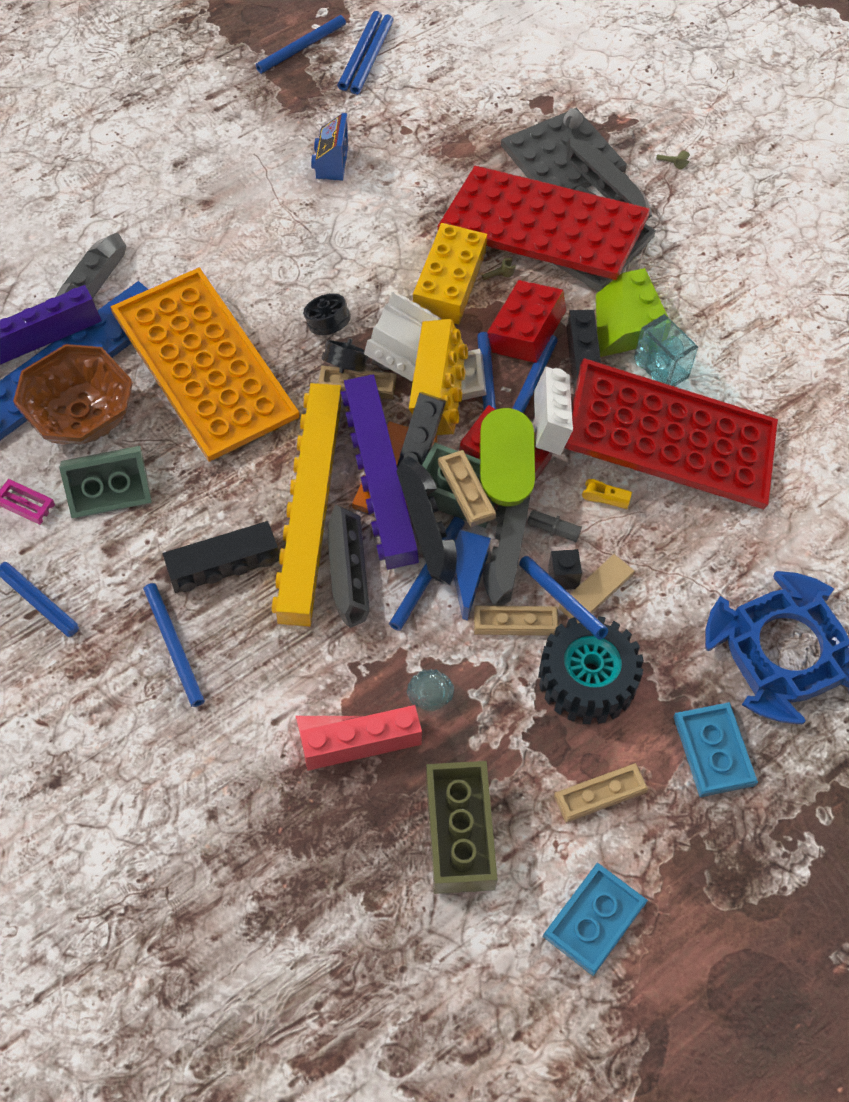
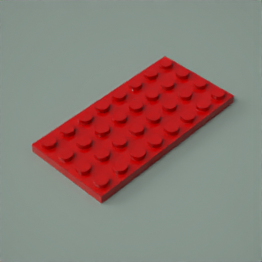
[437,165,650,280]
[564,358,778,510]

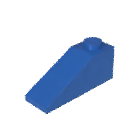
[451,530,491,621]

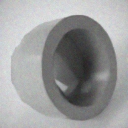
[563,108,583,129]

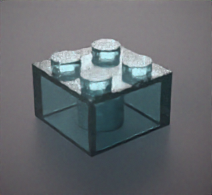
[634,314,698,387]

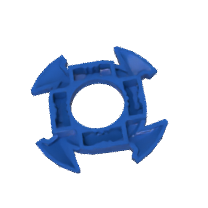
[705,571,849,725]

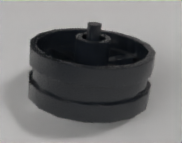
[303,293,351,335]
[321,338,369,374]

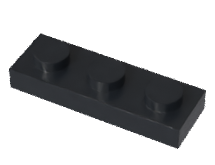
[397,392,447,468]

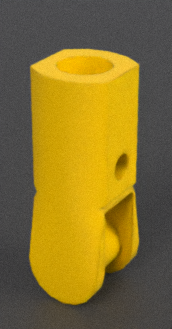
[582,479,632,509]

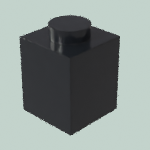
[548,549,582,590]

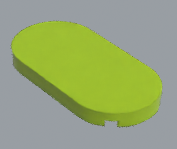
[480,408,535,506]

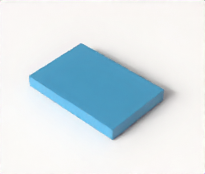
[673,702,758,797]
[542,862,648,976]

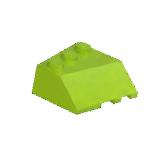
[595,268,671,357]

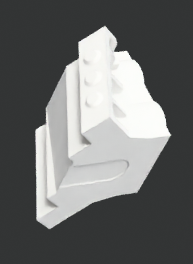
[364,291,441,381]

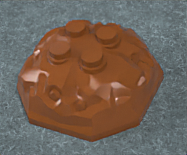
[13,344,133,445]

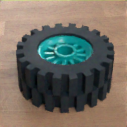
[538,616,644,725]

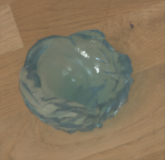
[407,669,455,711]

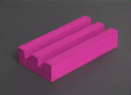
[0,479,55,525]

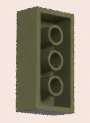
[426,761,498,894]

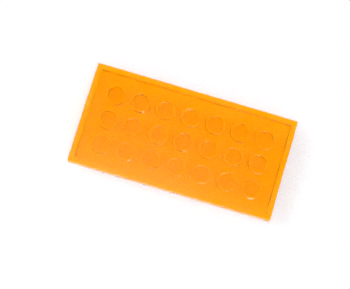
[110,267,299,462]

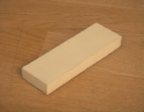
[318,366,396,399]
[438,450,496,527]
[558,554,634,623]
[474,605,558,636]
[554,763,648,823]

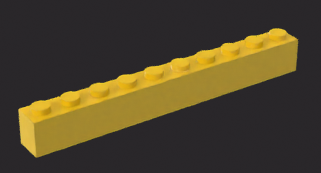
[272,383,342,627]

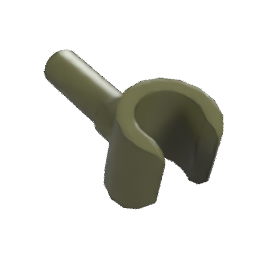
[656,151,690,169]
[482,258,516,280]

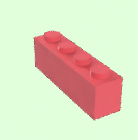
[296,705,422,771]

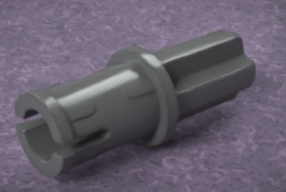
[528,510,582,543]

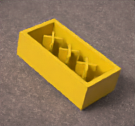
[413,223,487,325]
[409,319,468,435]

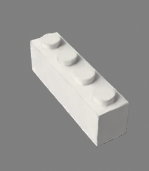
[534,367,573,455]

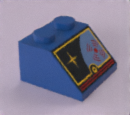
[311,113,349,181]

